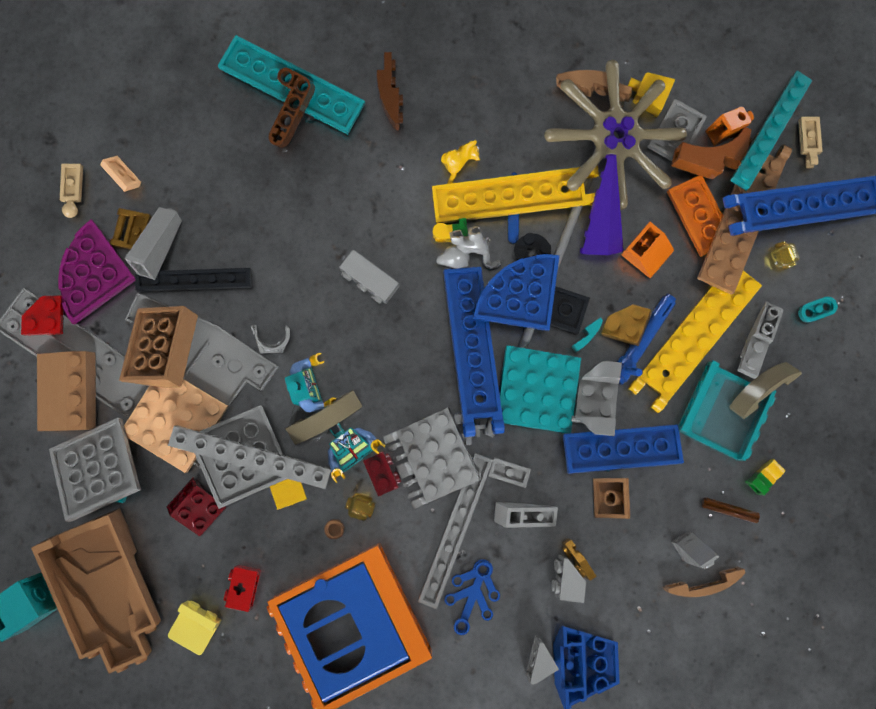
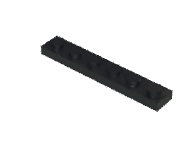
[135,268,252,292]

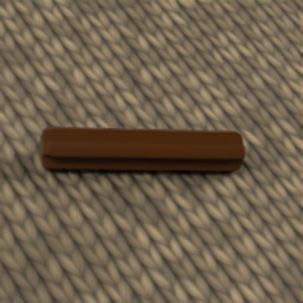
[702,498,760,523]

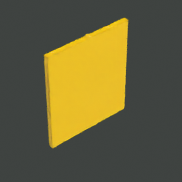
[270,479,307,510]

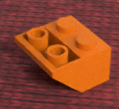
[621,222,674,278]

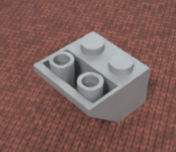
[552,555,586,603]

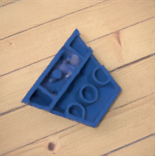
[553,626,620,709]

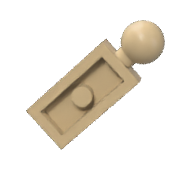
[60,164,83,218]

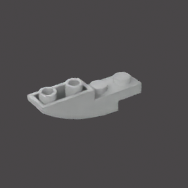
[737,302,784,379]

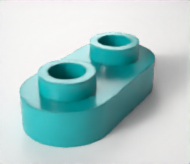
[798,297,838,323]

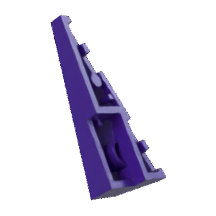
[580,154,624,255]

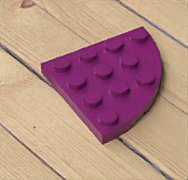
[58,219,135,325]

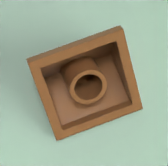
[593,478,630,519]

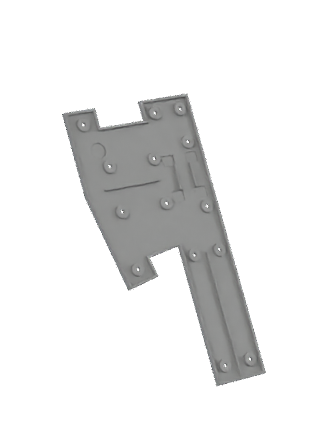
[0,287,279,470]

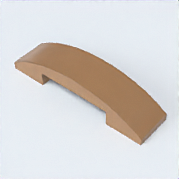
[663,567,746,597]

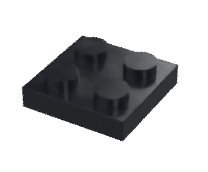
[550,286,590,334]

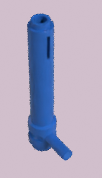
[617,294,676,385]

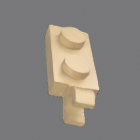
[798,117,823,168]

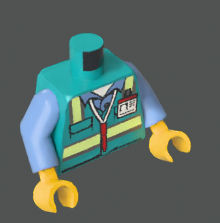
[285,353,336,413]
[328,423,385,483]

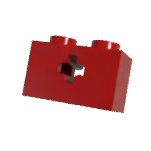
[224,565,261,612]

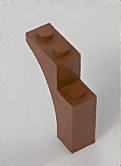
[671,127,752,180]

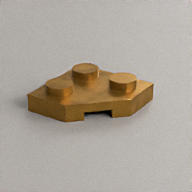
[601,305,652,346]
[562,538,597,581]

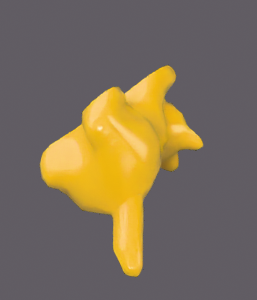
[441,140,480,184]

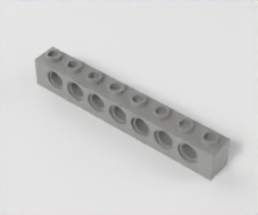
[168,425,331,489]

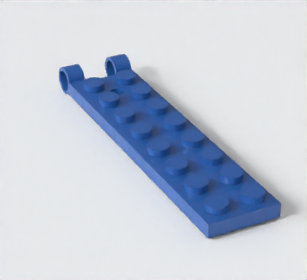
[722,176,876,236]
[443,267,505,437]

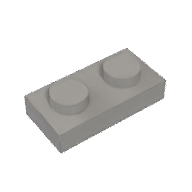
[488,458,531,488]

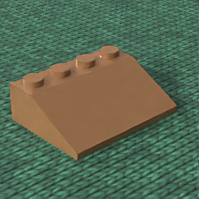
[119,306,198,388]
[37,351,96,431]

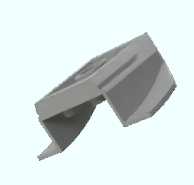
[575,361,622,436]

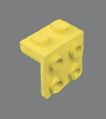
[168,600,222,655]

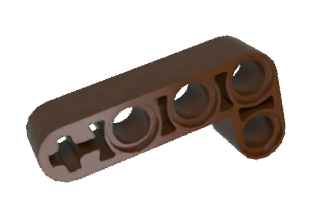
[269,68,315,148]

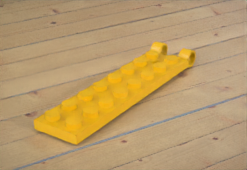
[432,165,599,224]
[628,270,762,413]

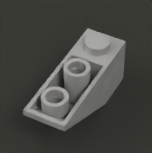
[672,532,719,569]

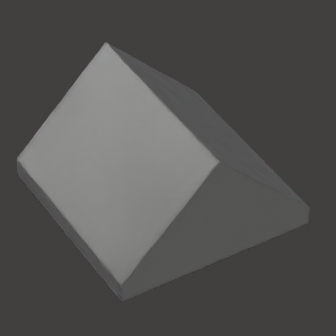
[526,635,559,685]

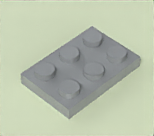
[647,99,707,161]

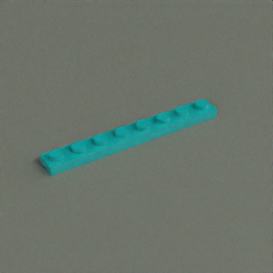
[730,70,812,191]

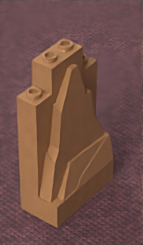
[31,508,161,674]

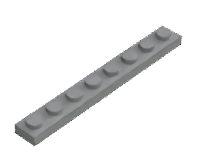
[418,453,493,609]

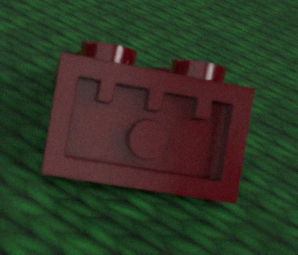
[363,451,401,497]
[166,477,226,536]

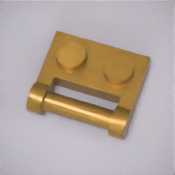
[109,208,152,249]

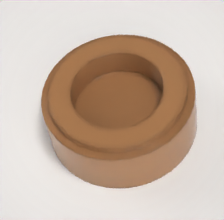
[324,519,345,539]

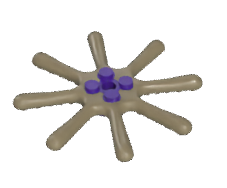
[544,60,687,210]

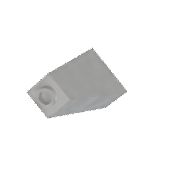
[125,207,182,280]

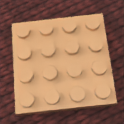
[124,379,229,473]

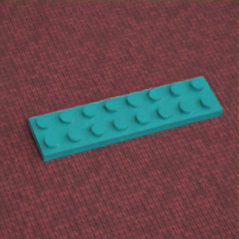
[218,35,365,135]

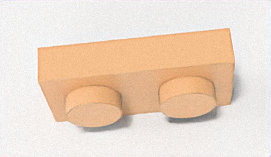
[100,156,141,192]

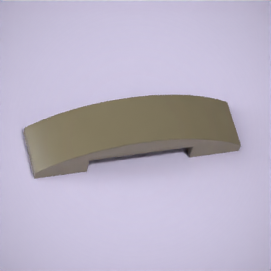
[730,362,802,419]
[285,390,363,445]

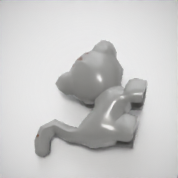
[437,226,501,269]

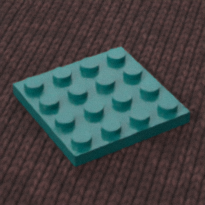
[499,345,581,434]

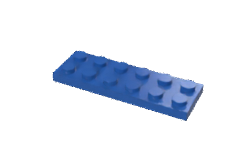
[563,425,684,474]

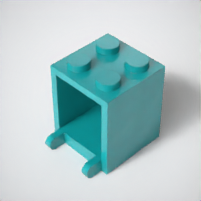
[0,572,57,642]

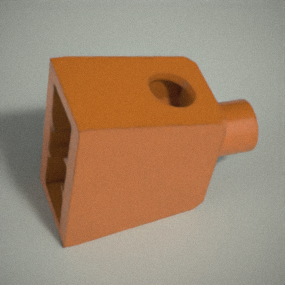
[705,106,754,146]

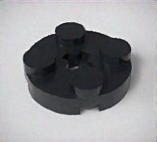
[513,233,551,261]

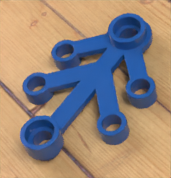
[444,559,500,635]

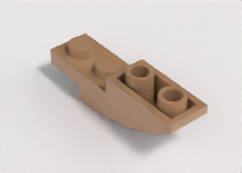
[556,70,632,102]

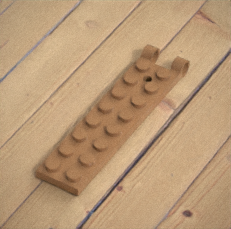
[697,132,792,295]

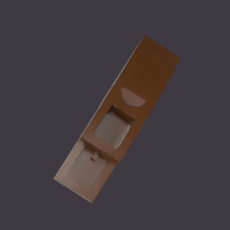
[377,52,403,130]

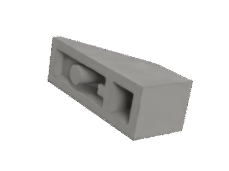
[494,502,558,528]

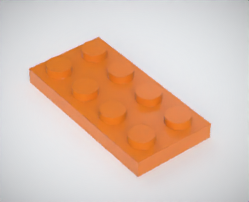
[667,176,723,257]

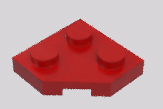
[21,295,63,336]

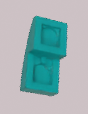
[571,318,603,353]

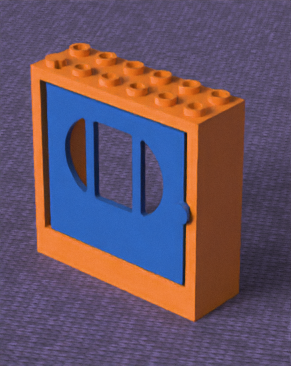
[267,543,432,709]

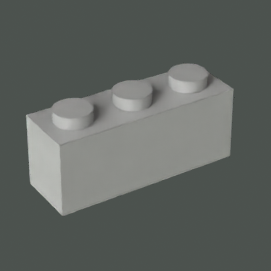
[339,250,399,304]

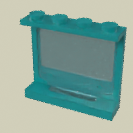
[678,360,776,461]

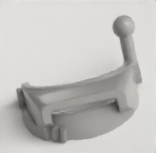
[250,325,290,354]

